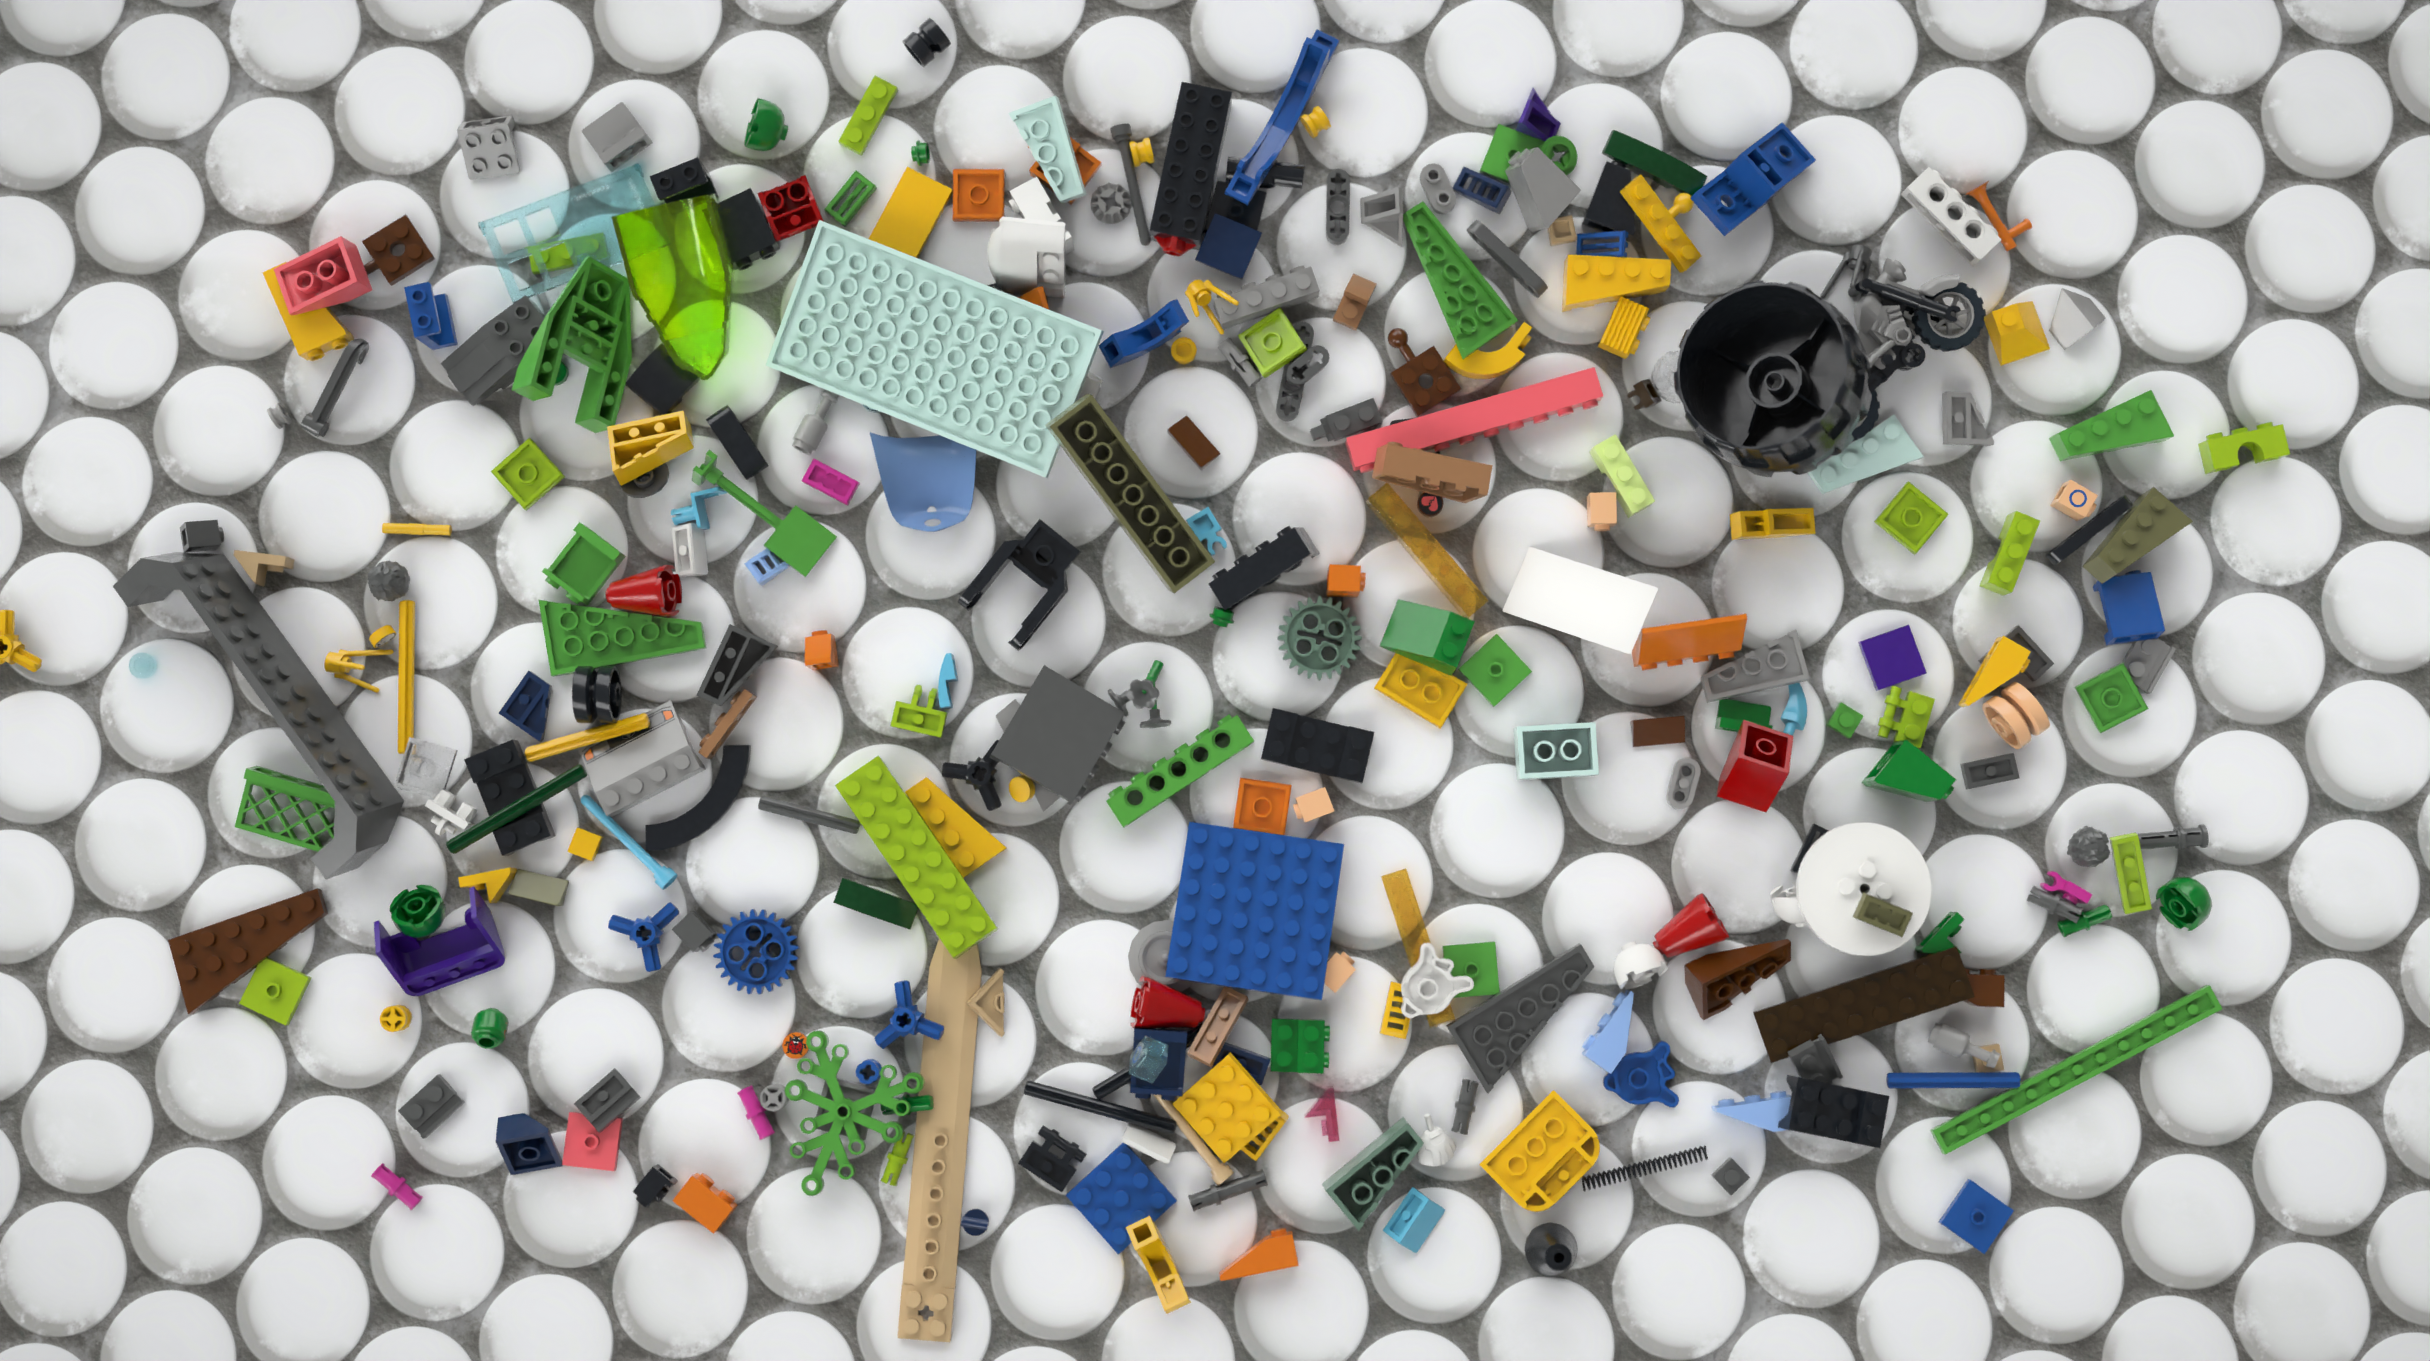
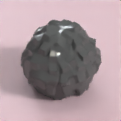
[368,560,410,602]
[2067,826,2110,867]

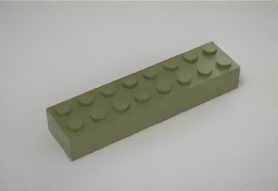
[1045,393,1215,594]

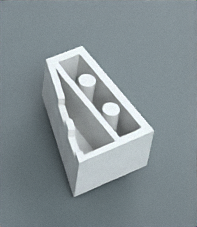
[1009,177,1074,254]

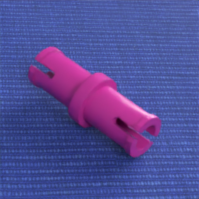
[737,1085,775,1140]
[371,1163,423,1210]

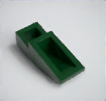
[833,878,918,930]

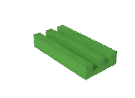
[824,171,877,227]

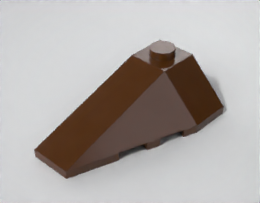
[1684,939,1791,1020]

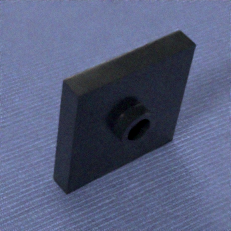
[1205,180,1267,232]

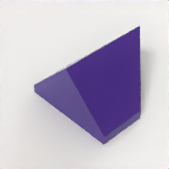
[1516,88,1561,141]

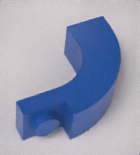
[1099,299,1189,368]

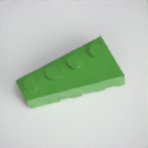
[2049,390,2174,461]

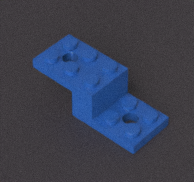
[1690,122,1816,237]

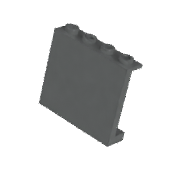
[989,665,1125,805]

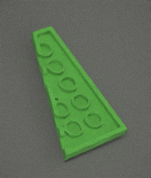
[1403,201,1518,359]
[539,600,707,677]

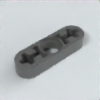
[1326,169,1350,245]

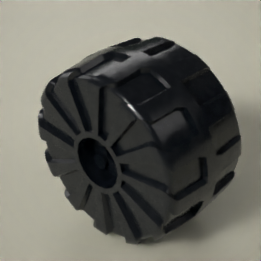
[1674,280,1872,477]

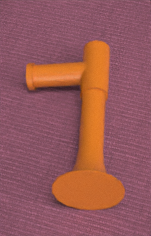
[1965,181,2032,252]

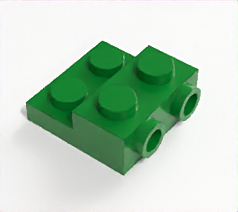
[1270,1018,1330,1074]

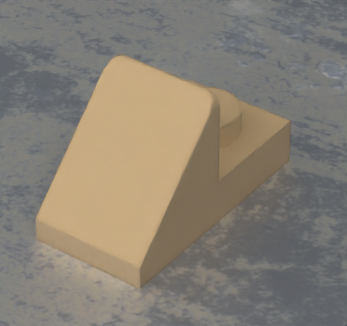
[234,550,295,587]

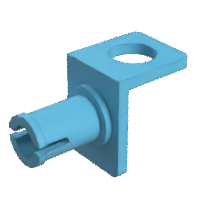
[671,487,727,530]

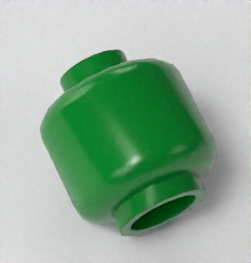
[471,1008,509,1049]

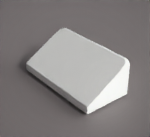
[671,523,708,578]
[1121,1123,1176,1164]

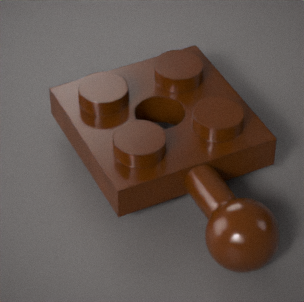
[362,215,435,286]
[1388,328,1461,417]

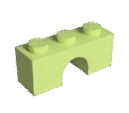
[1589,434,1655,518]

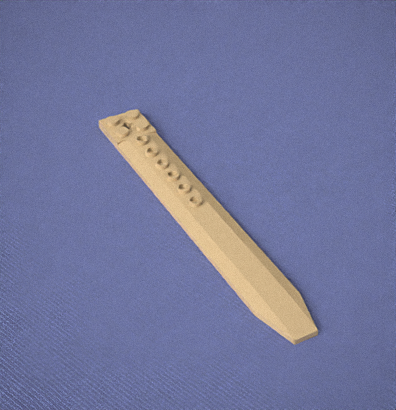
[897,938,982,1342]

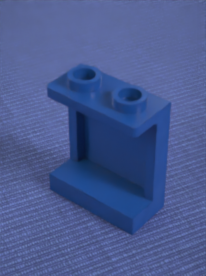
[404,282,458,350]
[2093,570,2165,645]

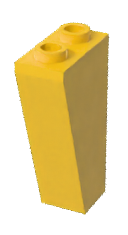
[262,262,354,361]

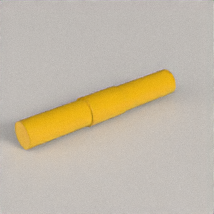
[382,523,452,535]

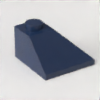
[495,1113,563,1175]

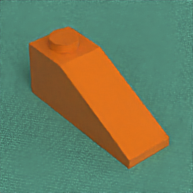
[1219,1228,1299,1281]

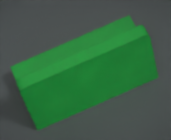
[1715,699,1773,733]

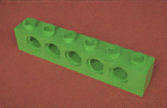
[1106,714,1254,827]

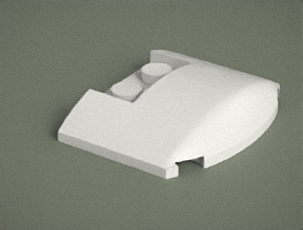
[987,217,1066,298]

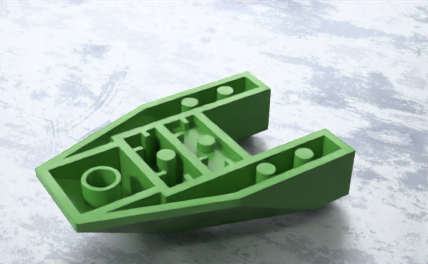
[512,256,632,433]

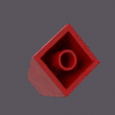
[1717,720,1793,812]

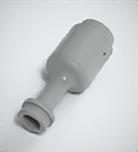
[792,389,839,455]
[1928,1023,2000,1068]

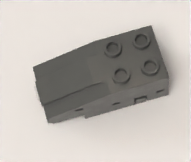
[441,295,545,406]

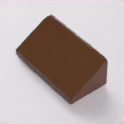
[1167,415,1221,471]
[1630,716,1685,747]

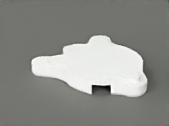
[1401,943,1474,1018]

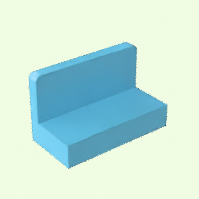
[1383,1187,1445,1253]

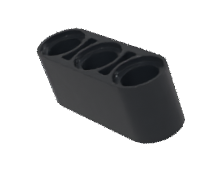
[706,405,769,480]

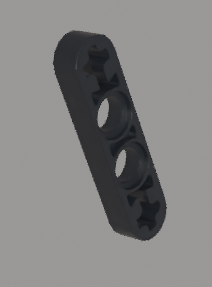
[2045,495,2133,566]

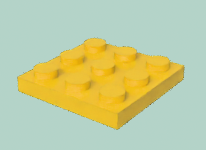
[1172,1052,1283,1163]

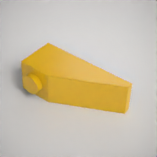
[1958,636,2031,707]

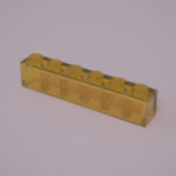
[1366,483,1488,619]

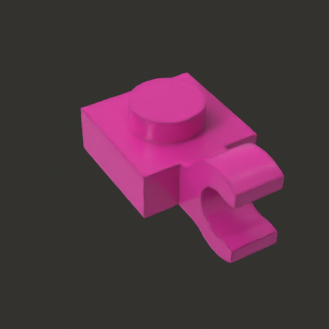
[2040,871,2092,905]

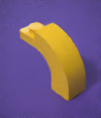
[1444,322,1532,380]
[1126,1216,1191,1314]

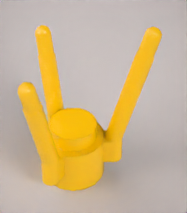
[1185,279,1239,335]
[324,649,394,693]

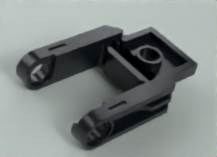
[958,519,1081,651]

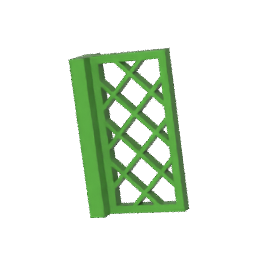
[235,766,335,852]

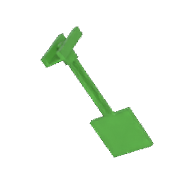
[692,450,837,577]

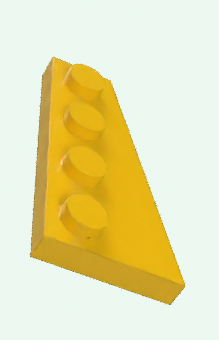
[905,777,1007,878]

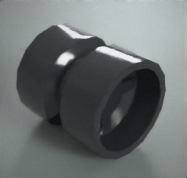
[902,18,951,67]

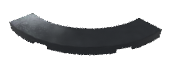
[646,745,751,851]

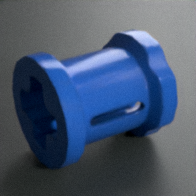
[856,1059,882,1084]

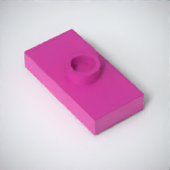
[801,458,860,506]

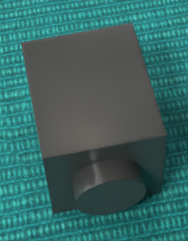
[180,520,224,553]
[672,911,717,952]

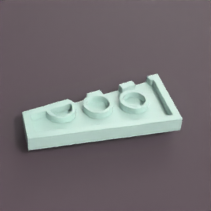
[1009,96,1086,203]
[1808,415,1924,494]

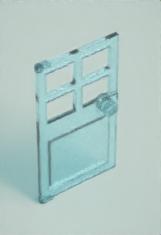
[478,163,671,304]

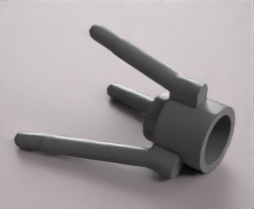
[1820,245,1872,299]

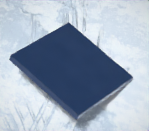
[1195,213,1262,280]

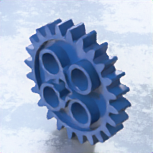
[713,909,800,994]

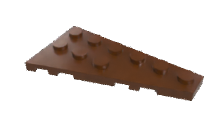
[168,888,328,1015]

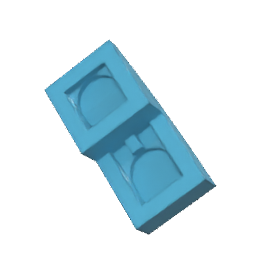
[938,653,958,710]

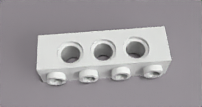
[1901,167,2002,266]

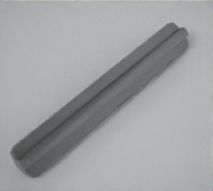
[758,796,860,834]

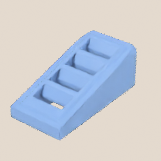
[744,549,790,586]

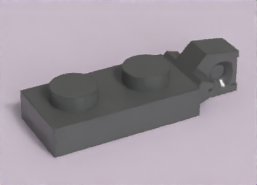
[1310,398,1383,442]

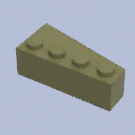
[2082,487,2193,583]

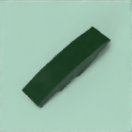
[1602,130,1708,196]

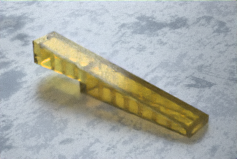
[1381,868,1455,1029]

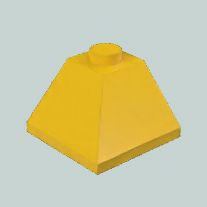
[1984,301,2050,366]

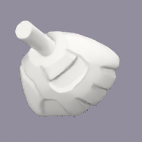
[1417,1113,1456,1167]

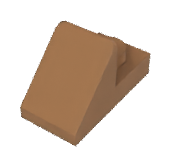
[1333,274,1377,331]

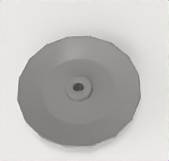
[1128,920,1194,992]

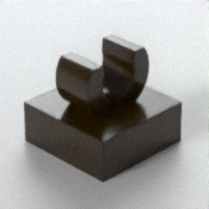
[1627,379,1662,410]

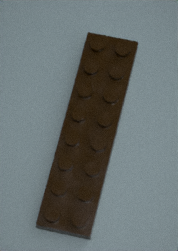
[1753,946,1975,1063]

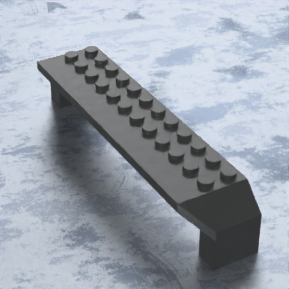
[113,552,404,880]

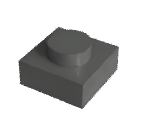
[1711,1157,1750,1195]

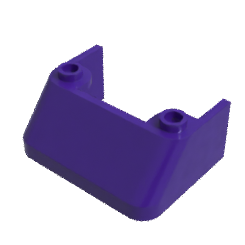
[374,886,505,996]

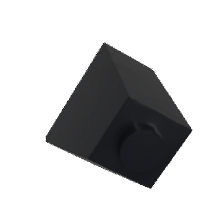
[1582,161,1635,242]

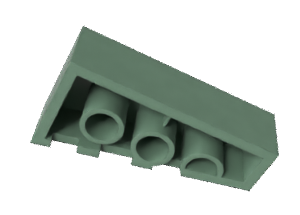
[1322,1117,1424,1231]

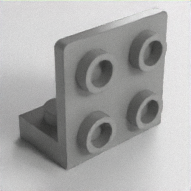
[582,102,653,172]
[457,115,520,180]

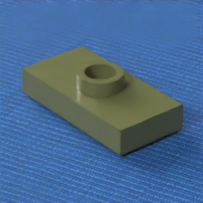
[1853,892,1913,937]

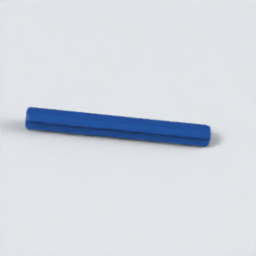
[1886,1072,2021,1089]

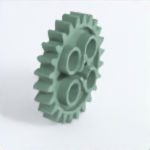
[1277,596,1362,681]

